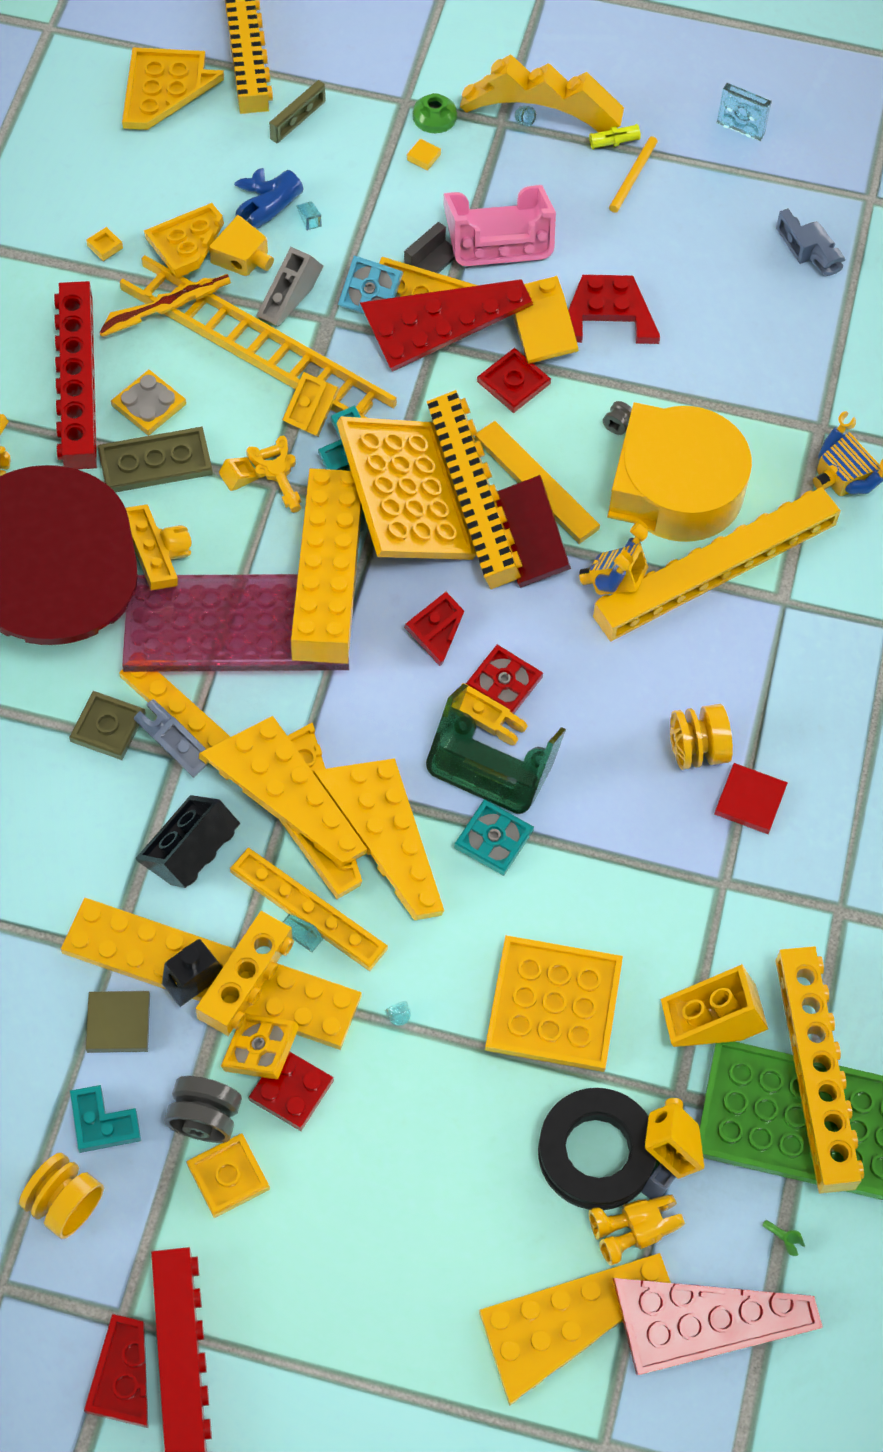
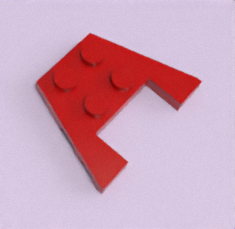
[568,274,660,344]

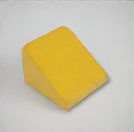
[219,457,259,491]

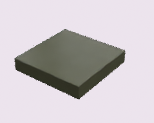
[69,691,146,760]
[86,991,150,1053]

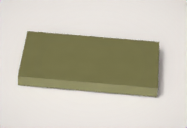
[98,426,213,492]

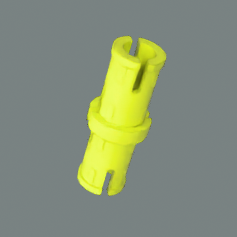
[589,124,641,149]

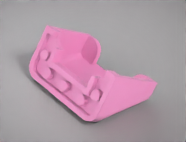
[443,185,556,266]

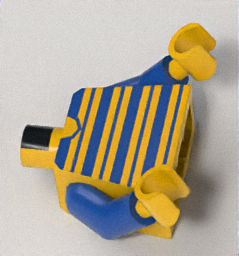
[813,411,883,496]
[579,520,649,595]

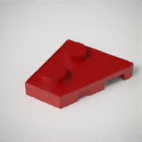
[404,592,464,666]

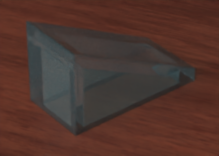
[297,201,322,230]
[283,914,323,952]

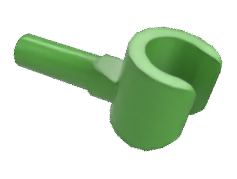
[763,1220,805,1256]

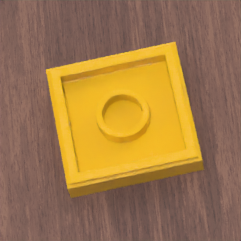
[186,1133,270,1218]

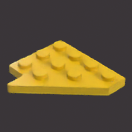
[122,47,224,130]

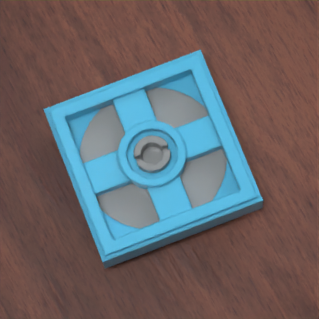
[338,255,404,314]

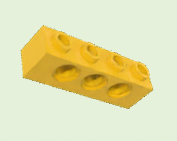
[195,911,294,1036]

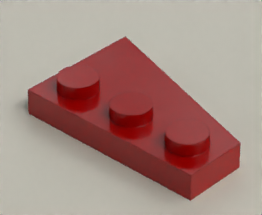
[84,1314,148,1428]

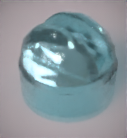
[514,105,536,126]
[385,1001,411,1026]

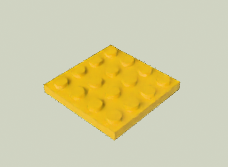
[485,935,623,1072]

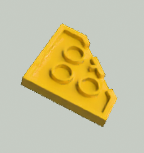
[144,203,224,278]

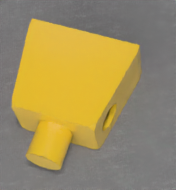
[209,215,274,276]
[645,1098,704,1179]

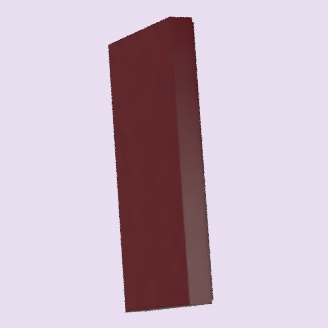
[496,475,571,588]

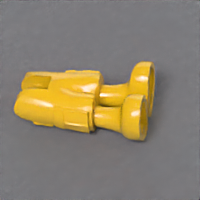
[589,1195,685,1266]

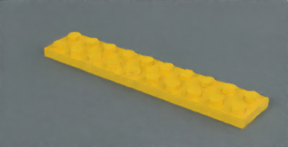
[61,897,362,1050]

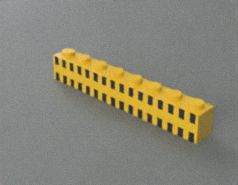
[225,0,273,114]
[426,390,522,589]

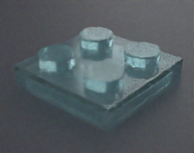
[716,83,772,141]

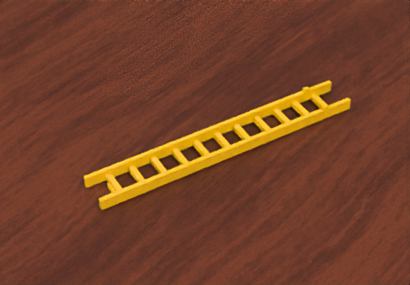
[120,255,397,418]

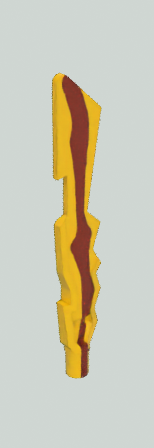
[100,274,231,337]

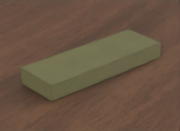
[269,80,326,143]

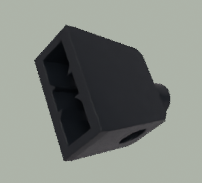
[162,939,223,1007]

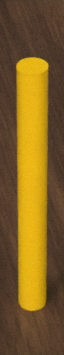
[609,136,658,213]

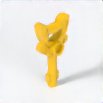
[246,436,301,513]

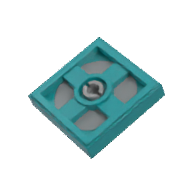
[454,799,534,876]

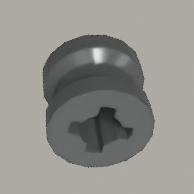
[603,401,632,435]

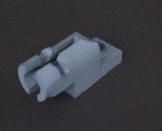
[776,208,845,276]
[133,699,209,778]

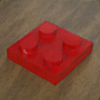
[249,1051,334,1131]

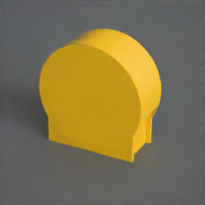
[607,402,752,542]

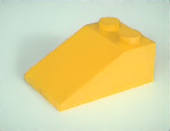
[512,276,579,364]
[661,964,768,1047]

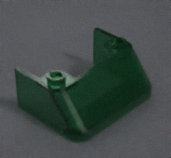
[426,684,566,814]

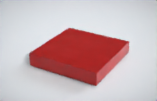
[477,348,551,413]
[714,763,788,835]

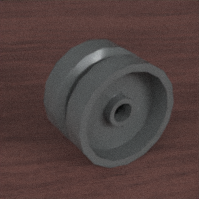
[164,1076,242,1143]

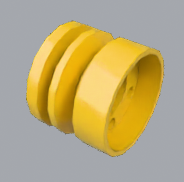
[670,704,733,770]
[19,1153,104,1239]

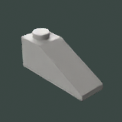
[256,247,323,327]

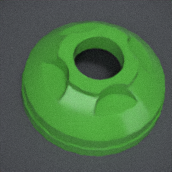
[413,93,457,133]

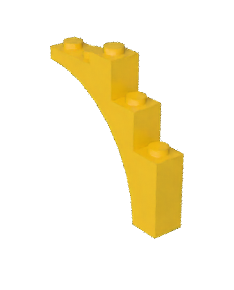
[460,54,624,132]

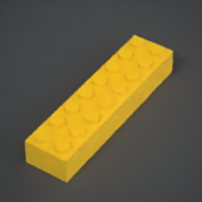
[291,468,362,664]

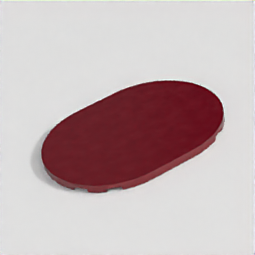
[0,465,138,645]

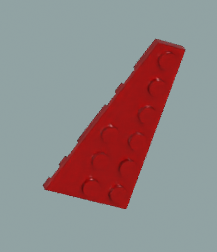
[360,279,533,372]

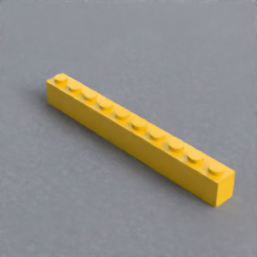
[593,487,841,642]

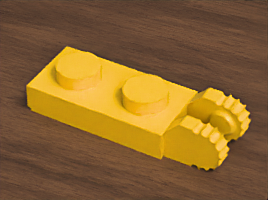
[447,683,528,746]

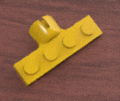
[126,504,192,590]

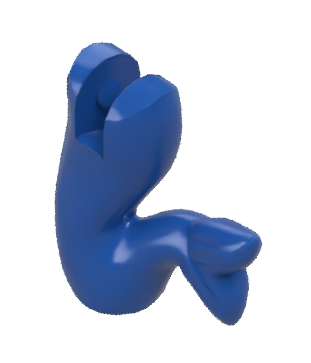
[234,168,303,229]

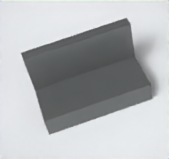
[404,222,455,273]

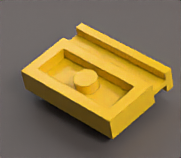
[282,372,340,437]

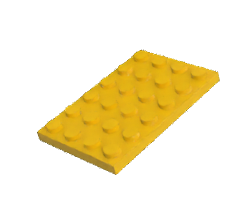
[337,417,477,560]

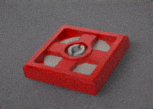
[466,644,543,714]

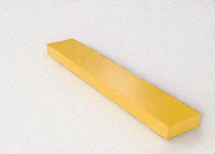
[474,421,600,544]
[230,847,388,971]

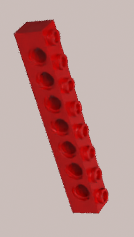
[54,281,97,469]

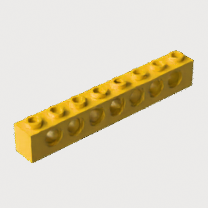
[775,946,864,1194]

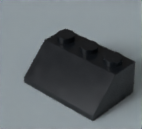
[135,795,241,888]

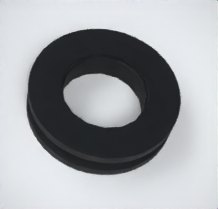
[538,1088,657,1210]

